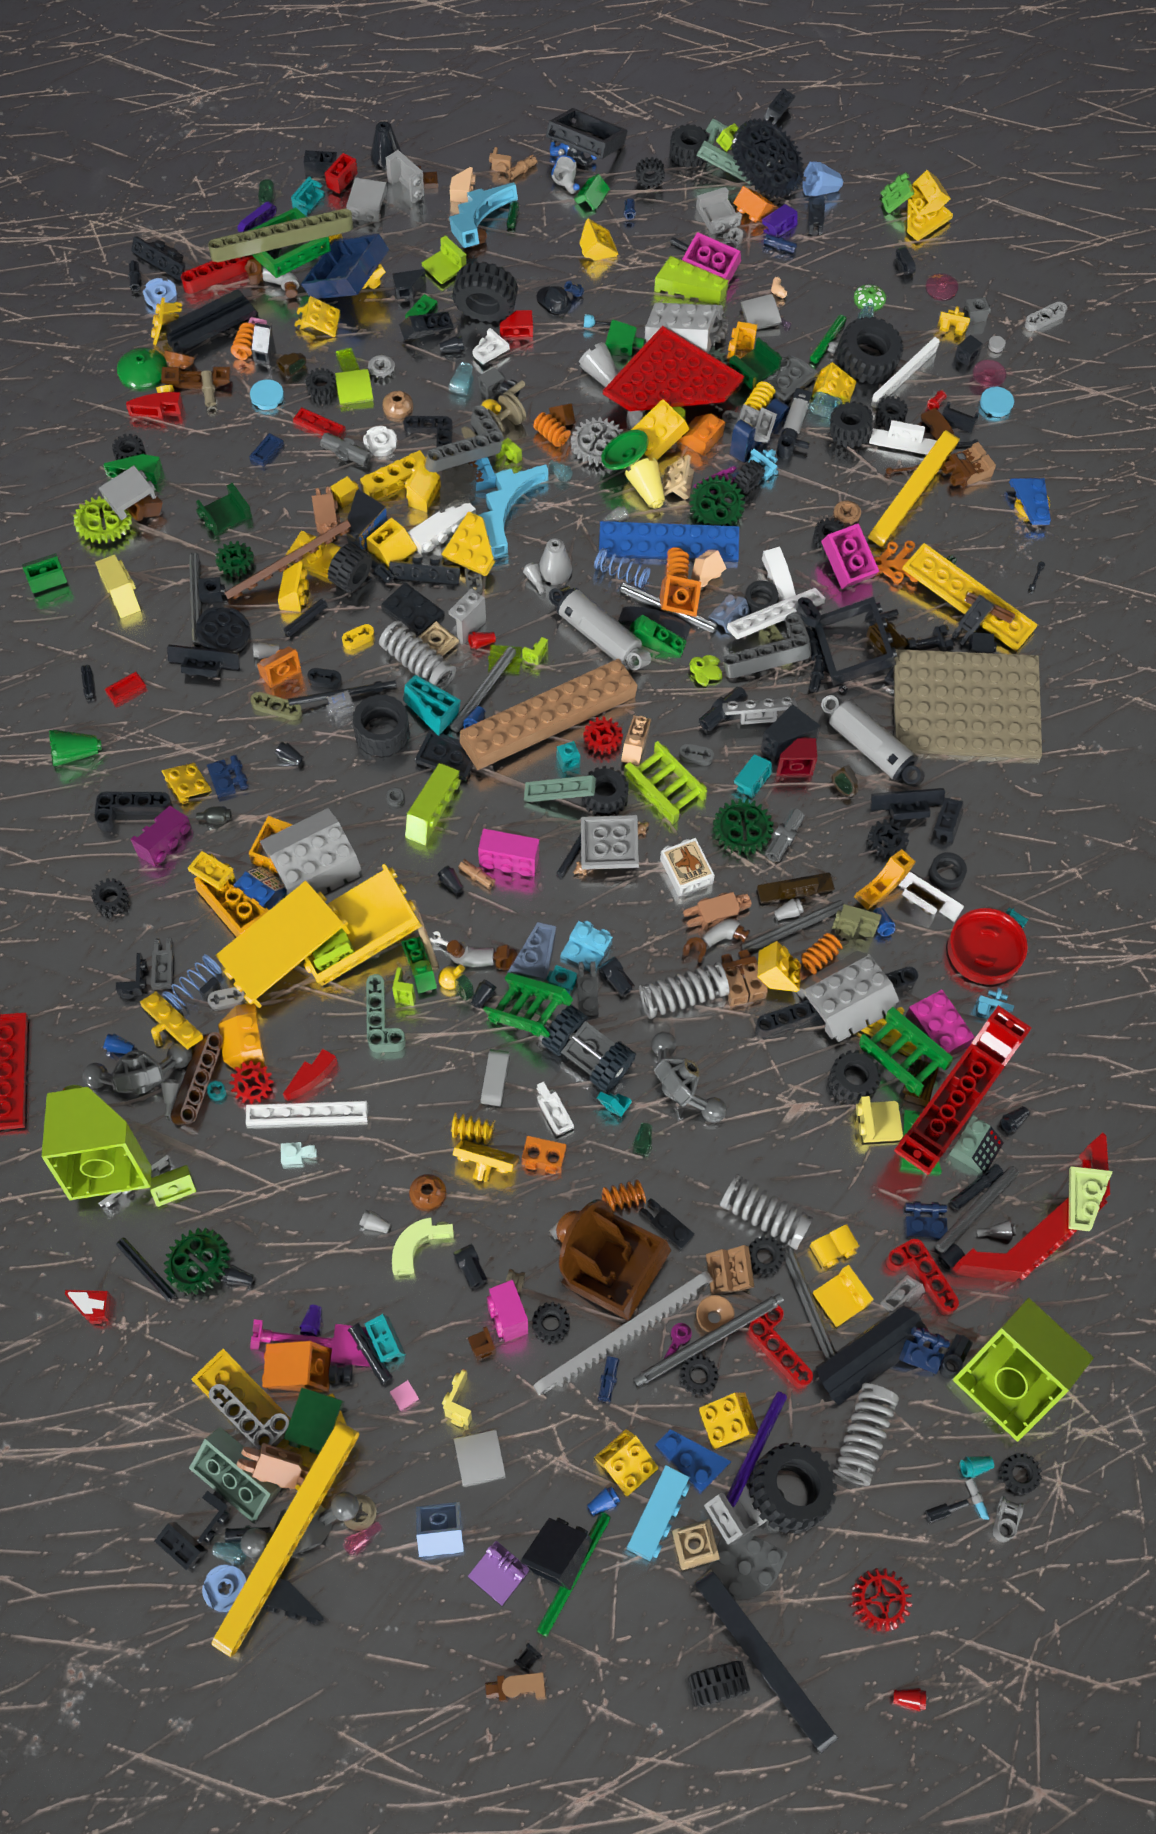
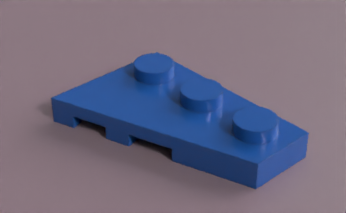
[1009,478,1051,525]
[655,1429,732,1494]

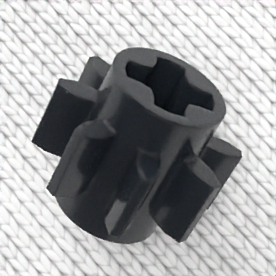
[500,379,520,398]

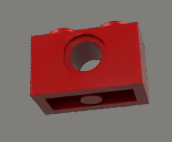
[325,153,358,194]

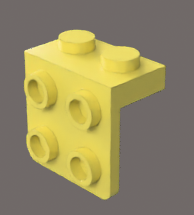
[856,1096,903,1143]
[442,1369,472,1427]

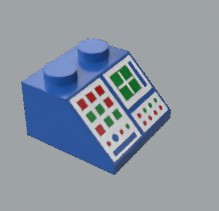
[233,866,287,910]

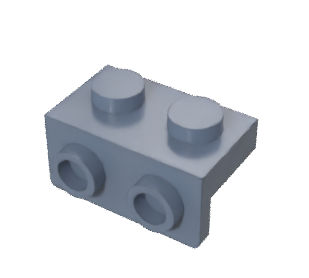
[708,594,750,634]

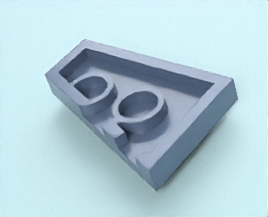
[508,922,556,981]

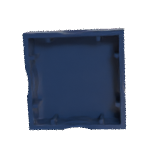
[301,234,389,299]

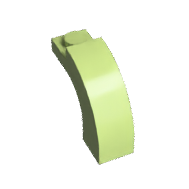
[392,1218,454,1275]

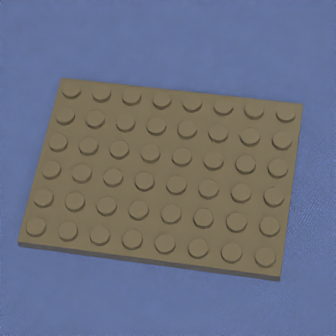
[894,649,1042,759]

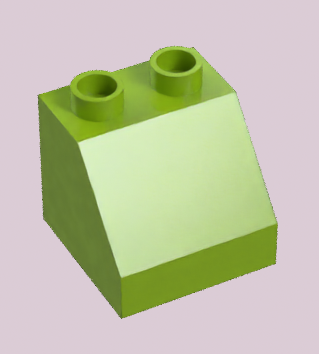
[41,1085,152,1200]
[953,1297,1094,1442]

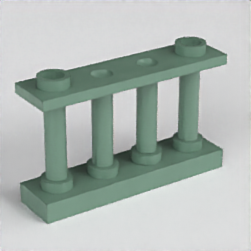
[696,118,750,184]

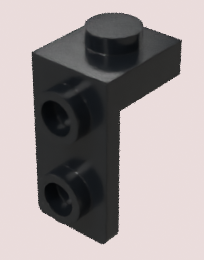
[116,953,147,999]
[197,1490,231,1546]

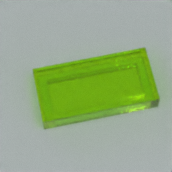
[336,348,360,372]

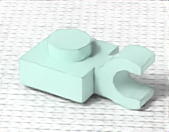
[281,1142,317,1165]

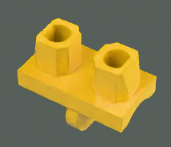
[938,306,970,336]

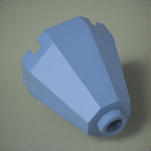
[802,162,843,196]

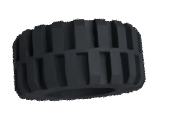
[452,262,518,322]
[836,317,904,383]
[749,1442,837,1534]

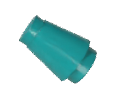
[960,1456,994,1478]

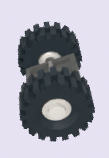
[542,1004,636,1093]

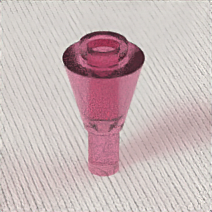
[343,1522,382,1557]

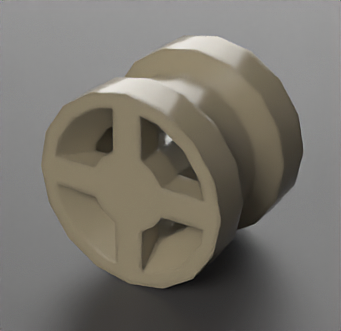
[506,1269,526,1293]

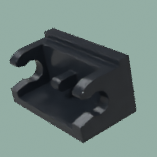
[763,88,796,124]
[942,402,979,433]
[934,798,963,843]
[154,1522,208,1571]

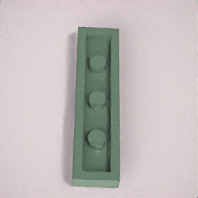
[524,775,596,802]

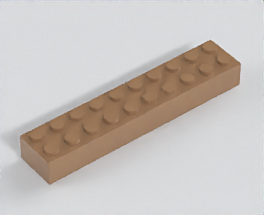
[460,658,638,770]

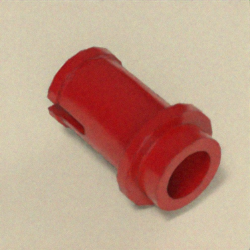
[927,390,947,410]

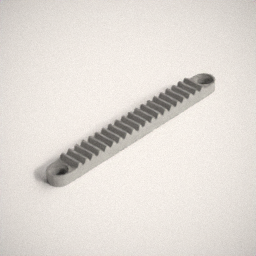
[533,1271,713,1396]

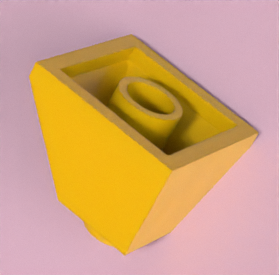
[580,218,619,261]

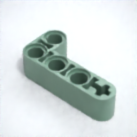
[366,974,406,1053]

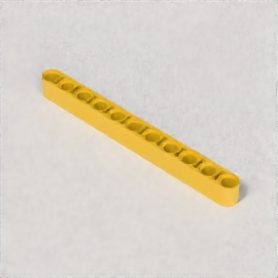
[212,1422,359,1657]

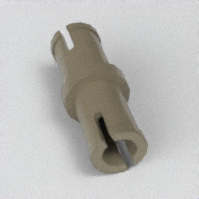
[201,370,216,407]

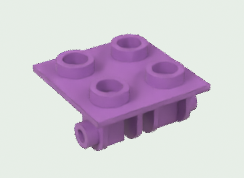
[468,1540,529,1606]

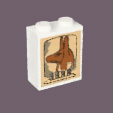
[660,838,715,897]

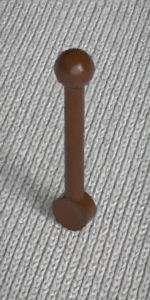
[886,465,919,474]

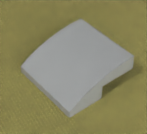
[741,294,782,330]
[737,404,777,442]
[454,1429,505,1485]

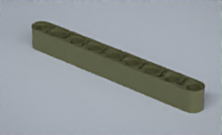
[208,209,353,262]

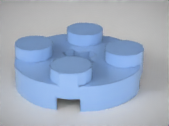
[143,278,177,310]
[202,1564,247,1612]

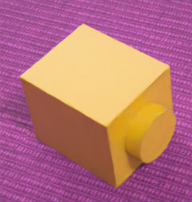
[330,476,359,508]

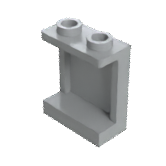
[386,150,424,203]
[346,178,387,222]
[696,187,742,235]
[99,466,156,520]
[448,589,486,645]
[704,1482,768,1545]

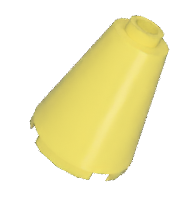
[625,458,665,509]

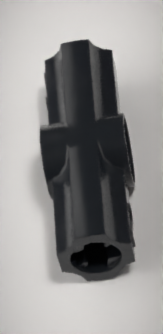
[699,686,748,732]

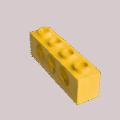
[360,450,426,501]

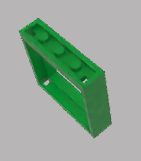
[249,207,331,278]

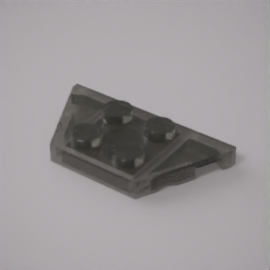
[439,463,477,513]

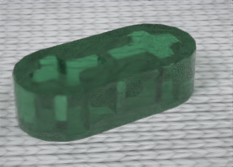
[258,179,275,206]
[455,974,474,1001]

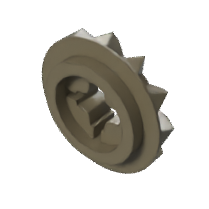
[343,1494,376,1531]

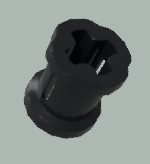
[514,1643,543,1674]

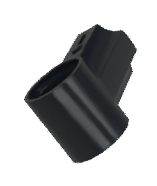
[598,957,635,997]
[453,1243,488,1288]
[939,1334,973,1378]

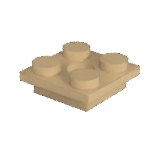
[418,621,459,656]
[672,1519,720,1570]

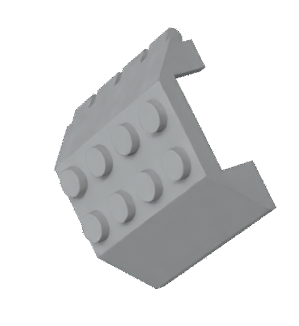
[645,303,724,354]
[260,808,361,895]
[796,950,899,1042]

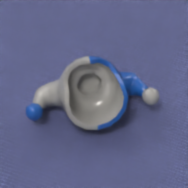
[551,149,580,194]

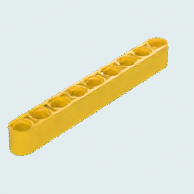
[868,430,960,548]

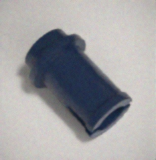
[624,198,636,220]
[564,281,584,298]

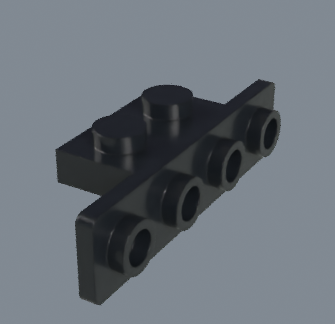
[131,236,185,281]
[389,554,460,584]
[167,644,240,677]
[870,788,945,820]

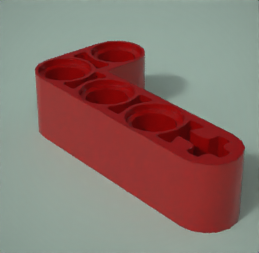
[885,1239,959,1316]
[748,1305,813,1389]

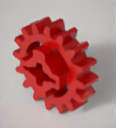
[583,716,623,755]
[229,1060,273,1104]

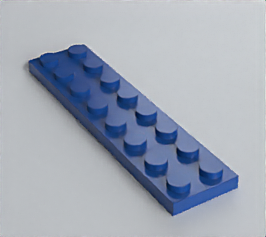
[599,521,739,562]

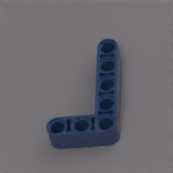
[730,398,790,463]

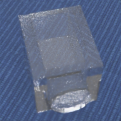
[326,690,355,721]

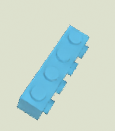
[626,1465,690,1561]

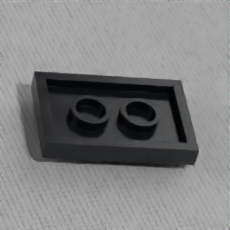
[381,582,445,636]
[415,729,474,781]

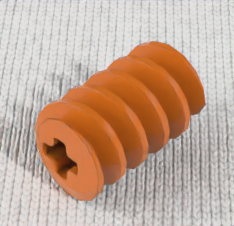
[231,323,254,360]
[533,412,571,447]
[666,548,689,579]
[801,933,843,975]
[601,1179,646,1212]

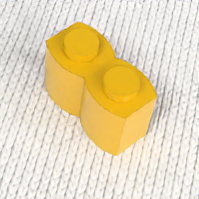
[810,1224,859,1268]

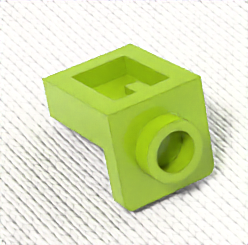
[496,438,522,464]
[522,637,548,665]

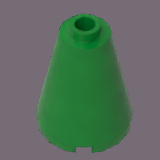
[49,729,101,766]

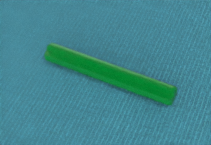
[809,314,847,364]

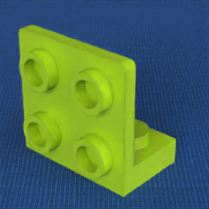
[422,235,467,284]
[312,928,355,972]

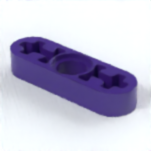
[237,201,277,233]

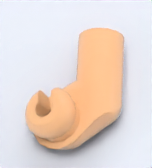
[771,277,787,299]

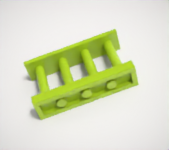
[624,741,707,824]

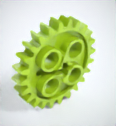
[74,496,132,544]

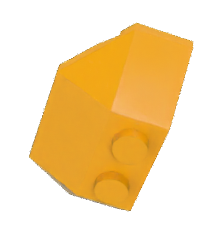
[218,1003,267,1079]

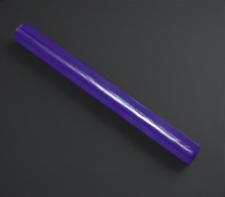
[726,1391,787,1507]

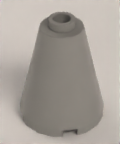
[579,342,619,387]
[539,538,573,585]

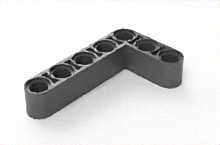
[425,405,504,472]
[723,613,811,678]

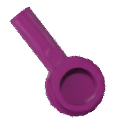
[663,1323,692,1359]

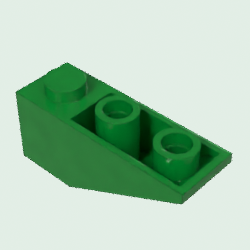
[103,454,162,484]
[629,615,686,656]
[401,936,437,994]

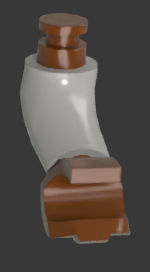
[245,260,299,298]
[683,918,750,963]
[447,940,518,971]

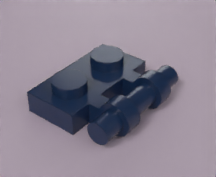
[207,755,248,799]
[905,1201,948,1240]
[899,1327,950,1374]

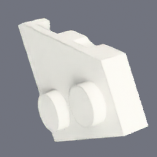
[473,328,510,364]

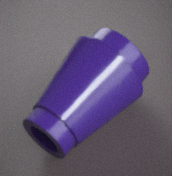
[299,1305,322,1337]

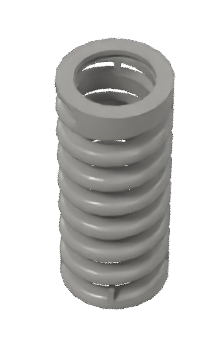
[379,620,456,690]
[639,962,729,1019]
[720,1174,814,1250]
[833,1383,899,1486]

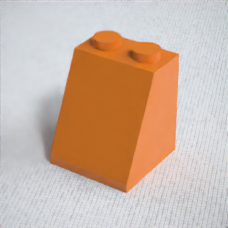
[262,1341,332,1393]

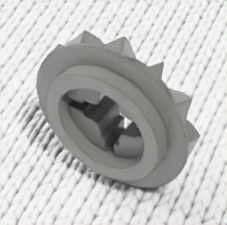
[368,355,395,378]

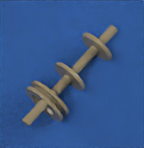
[461,380,527,439]

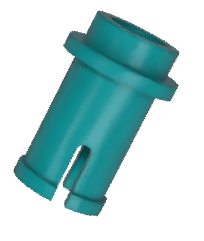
[1005,907,1029,929]

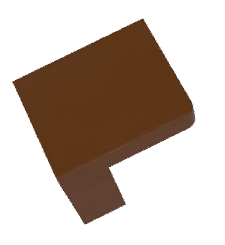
[549,403,576,426]
[468,1326,496,1361]

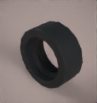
[744,580,779,613]
[929,852,967,890]

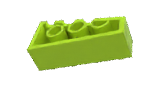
[654,256,729,305]
[405,763,461,846]

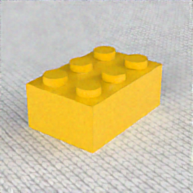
[631,399,689,461]

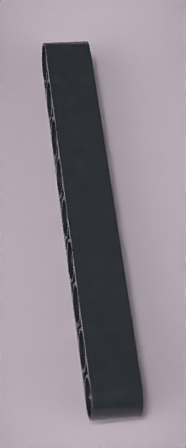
[755,966,918,1038]
[694,1569,839,1754]

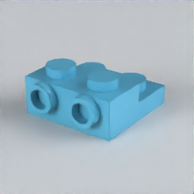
[560,921,613,973]

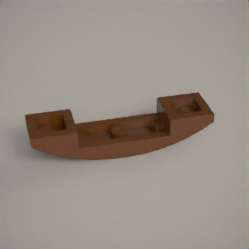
[161,367,230,389]

